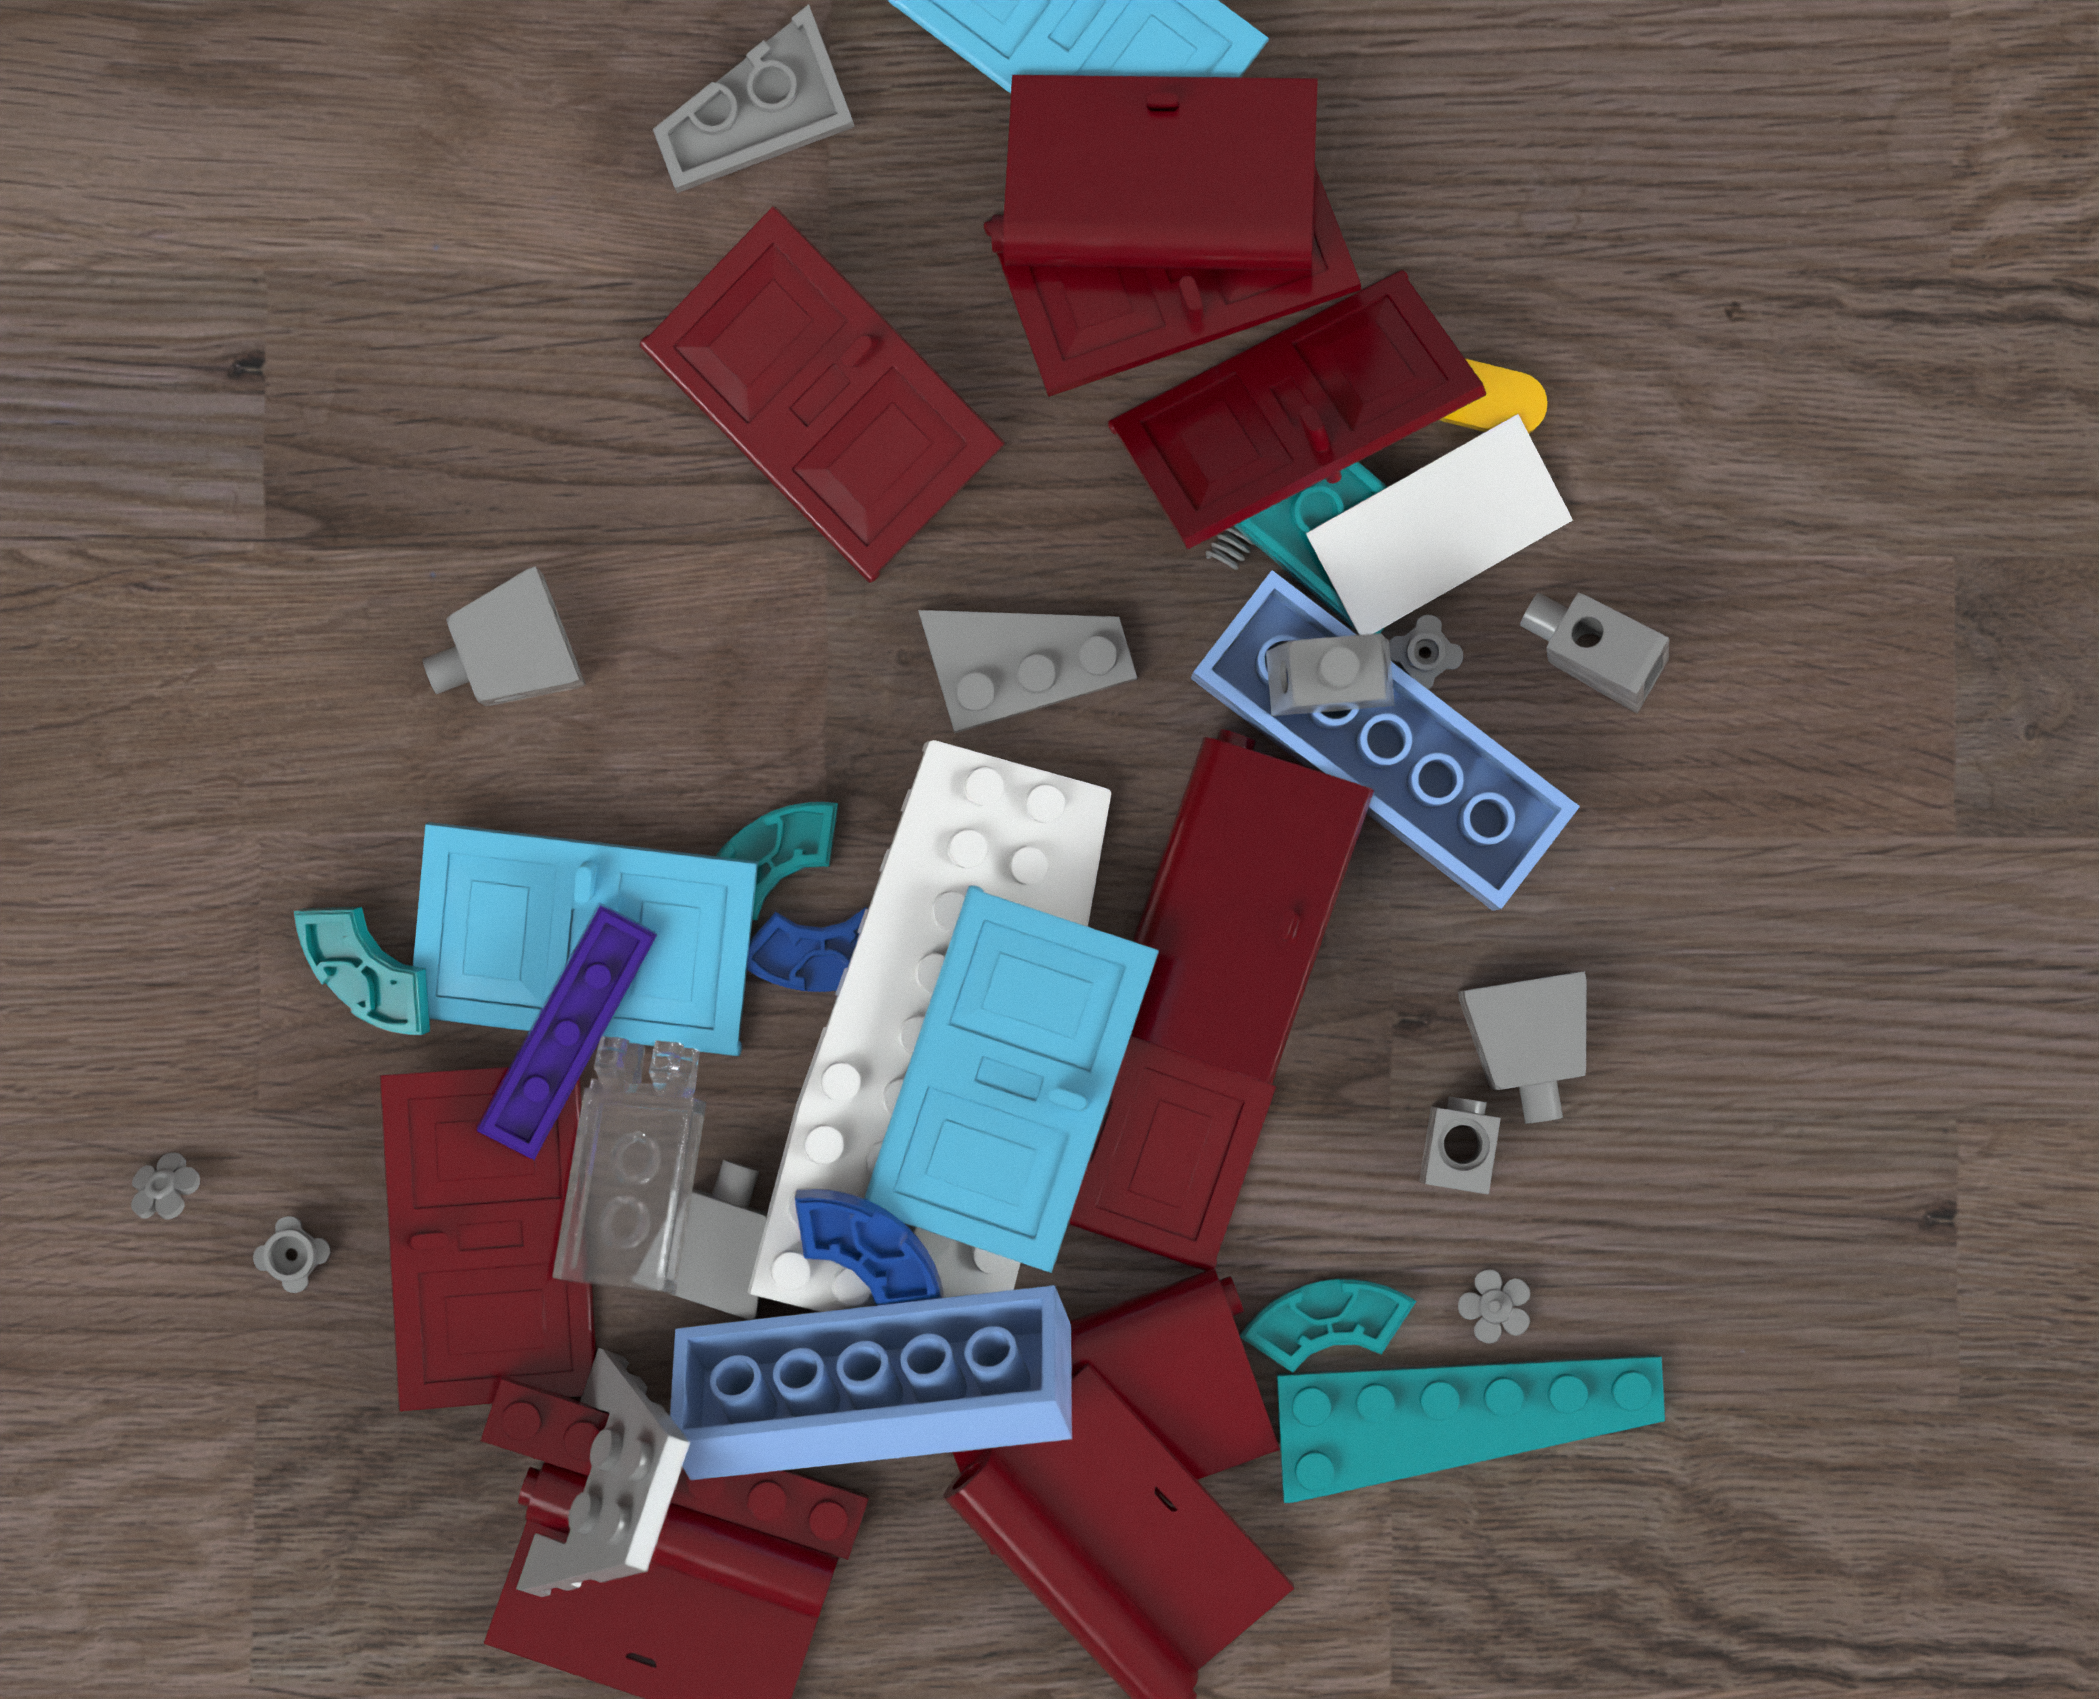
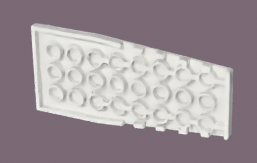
[747,740,1111,1312]

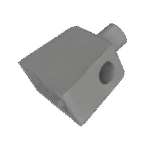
[422,566,586,706]
[1520,592,1669,714]
[1266,634,1395,716]
[1458,971,1587,1124]
[637,1159,768,1320]

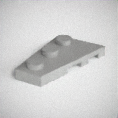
[653,4,854,193]
[918,610,1137,733]

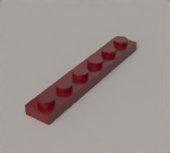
[480,1376,869,1560]

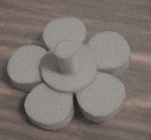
[131,1152,200,1220]
[1458,1269,1531,1343]

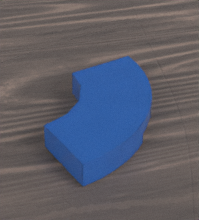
[747,907,868,992]
[794,1189,944,1306]

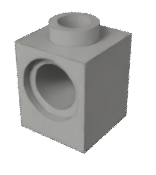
[1419,1096,1501,1194]

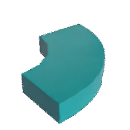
[716,802,839,921]
[294,907,430,1035]
[1239,1278,1416,1372]

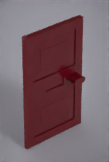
[983,166,1361,397]
[639,206,1006,583]
[1108,270,1487,550]
[1068,1036,1276,1271]
[379,1067,596,1411]

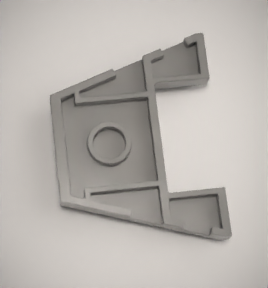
[516,1348,690,1597]

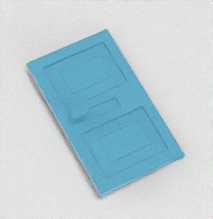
[888,0,1269,94]
[413,822,758,1056]
[864,885,1159,1273]

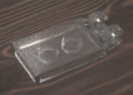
[553,1036,707,1294]

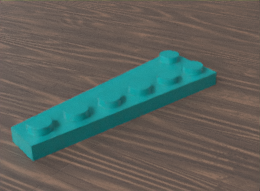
[1276,1355,1665,1503]

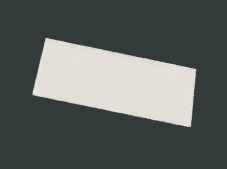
[1306,414,1573,635]

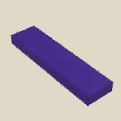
[477,902,657,1160]

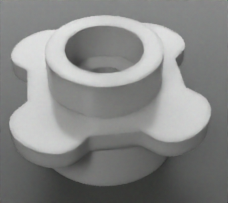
[1389,615,1463,689]
[253,1216,331,1293]

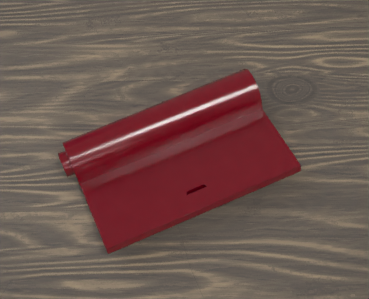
[991,75,1318,271]
[1131,729,1374,1085]
[952,1268,1280,1555]
[943,1362,1294,1699]
[483,1462,839,1699]

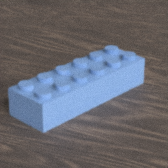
[1191,570,1580,911]
[670,1285,1072,1480]

